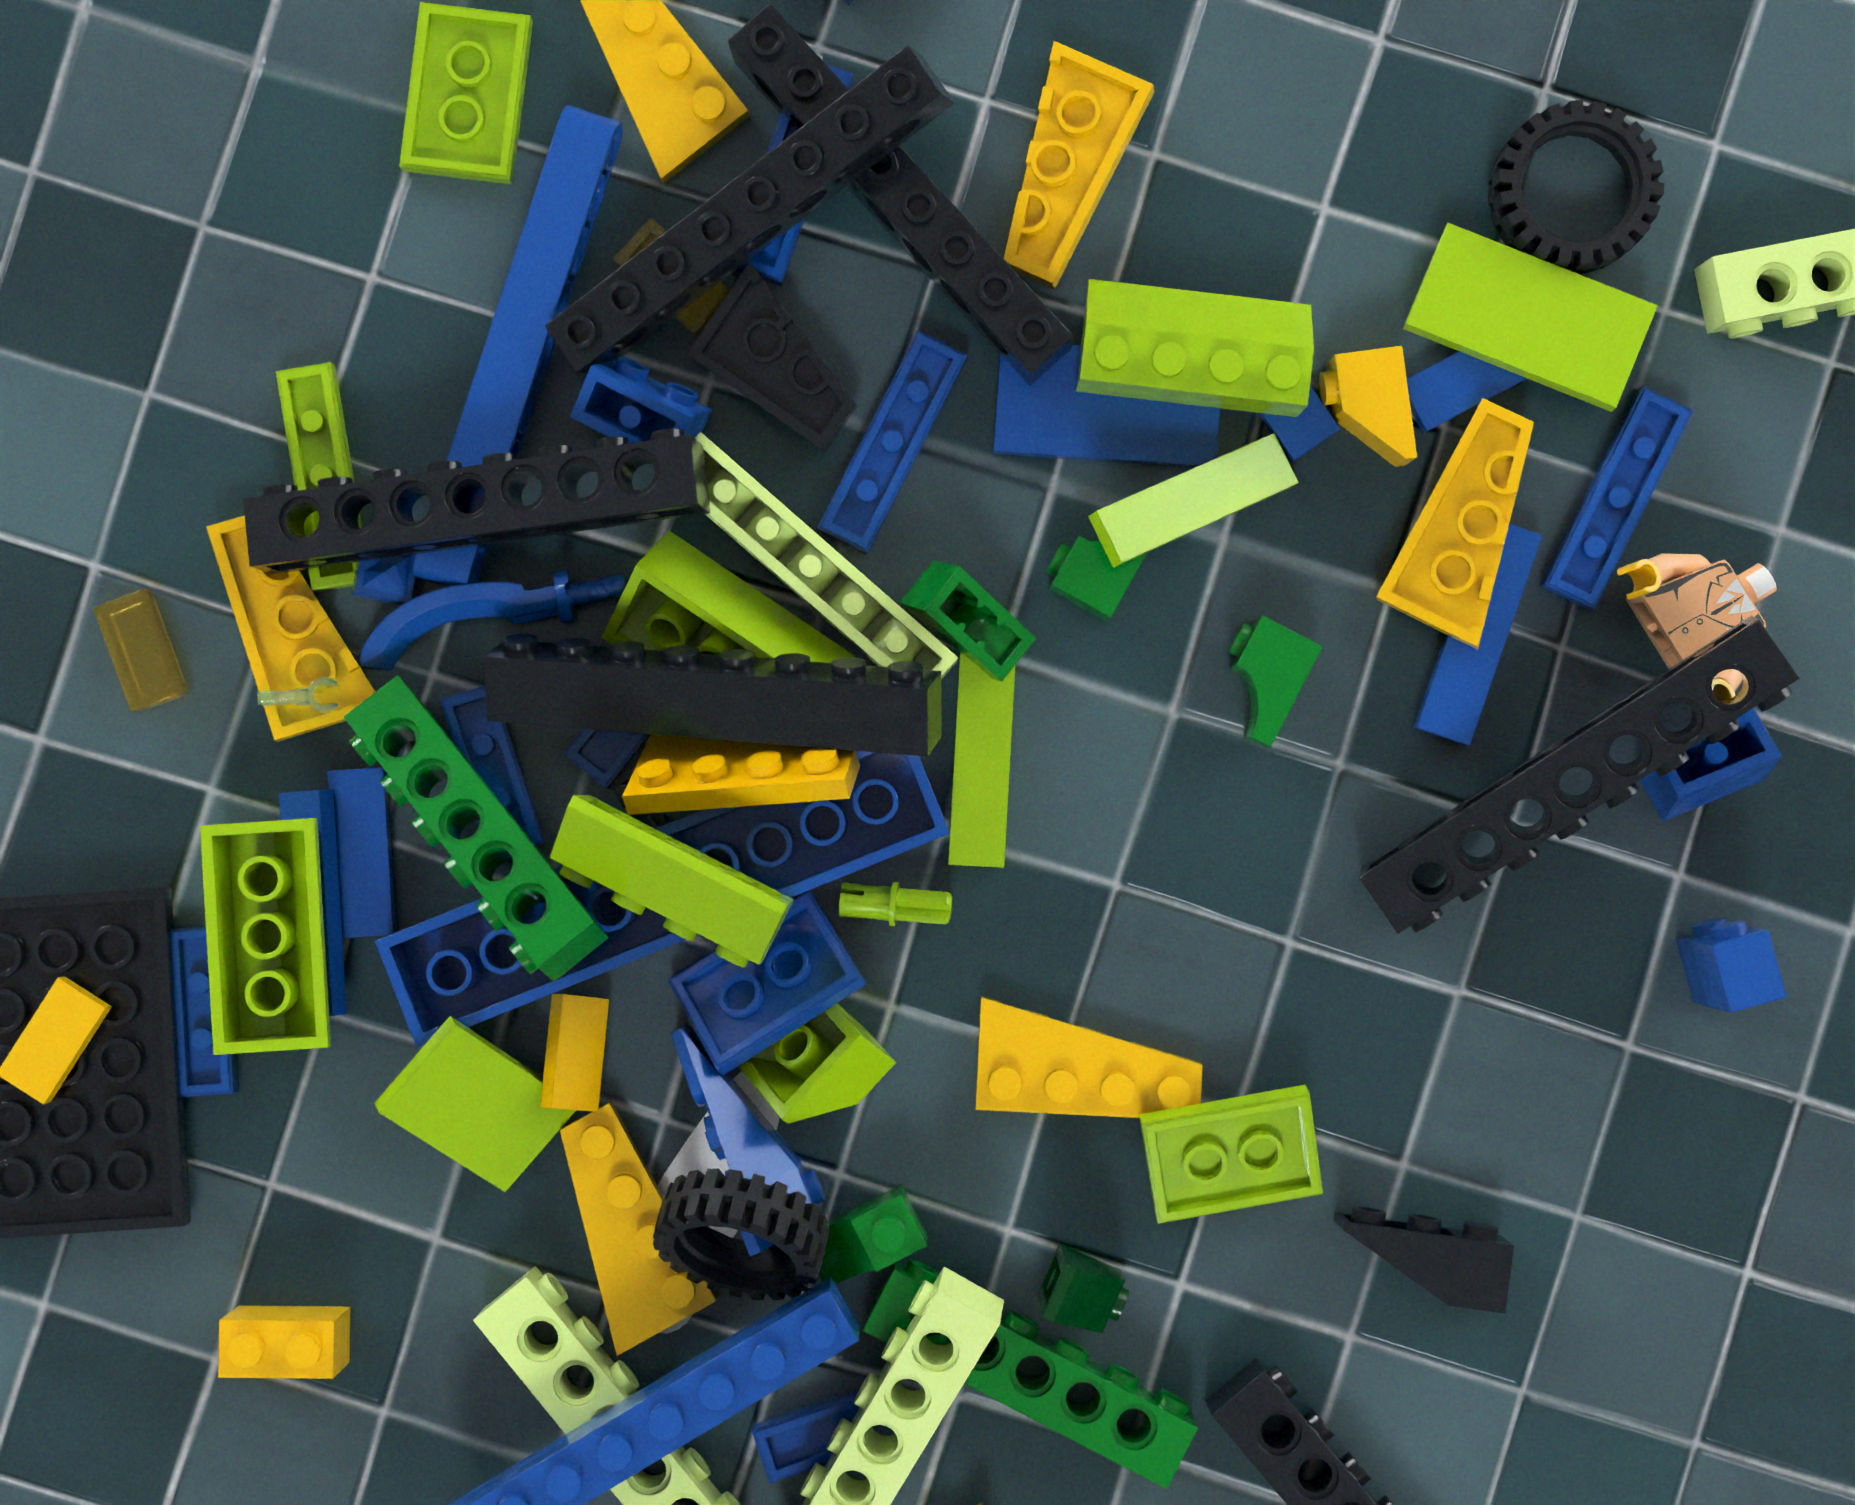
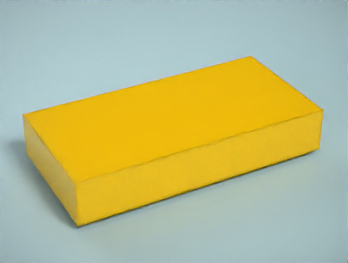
[0,976,112,1105]
[540,994,609,1112]

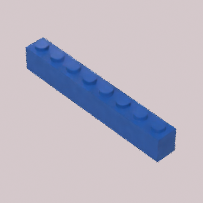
[448,1277,860,1505]

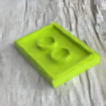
[399,2,533,185]
[374,1016,576,1192]
[1139,1084,1323,1224]

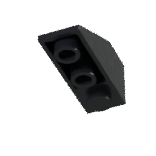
[1334,1206,1514,1314]

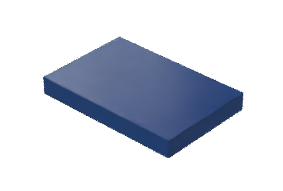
[668,890,866,1076]

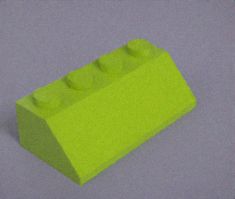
[1075,279,1314,417]
[601,530,855,663]
[550,795,794,968]
[200,818,331,1055]

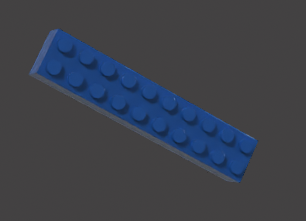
[375,751,950,1048]

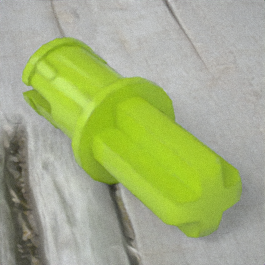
[839,882,952,926]

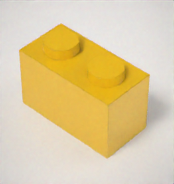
[218,1305,351,1379]

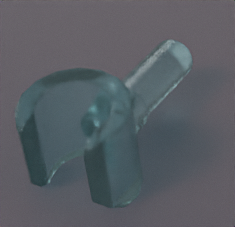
[257,677,339,714]

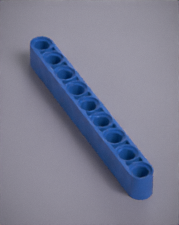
[413,105,623,587]

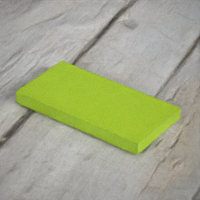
[1402,222,1658,412]

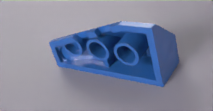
[671,1024,825,1256]

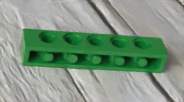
[344,675,609,982]
[863,1259,1198,1489]

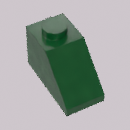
[1037,1243,1129,1333]

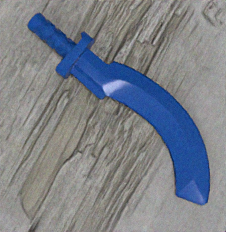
[357,569,627,671]

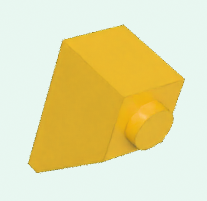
[1319,346,1417,467]

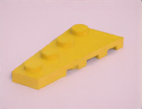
[580,0,750,184]
[1003,41,1155,290]
[1376,398,1534,650]
[206,515,375,742]
[622,734,860,815]
[975,996,1203,1118]
[560,1101,717,1356]

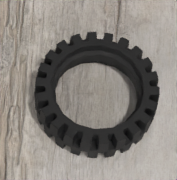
[1488,100,1664,274]
[653,1168,829,1301]

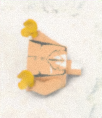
[1617,553,1777,699]

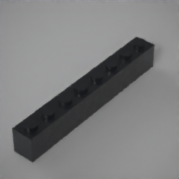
[483,634,941,757]

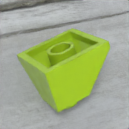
[738,1003,896,1124]

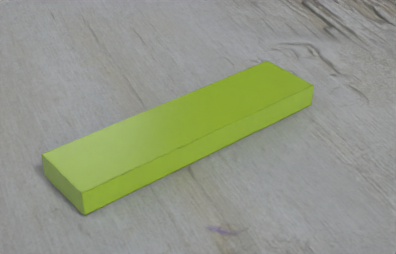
[275,362,362,592]
[1088,433,1299,568]
[948,652,1015,868]

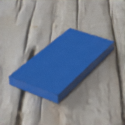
[993,345,1220,468]

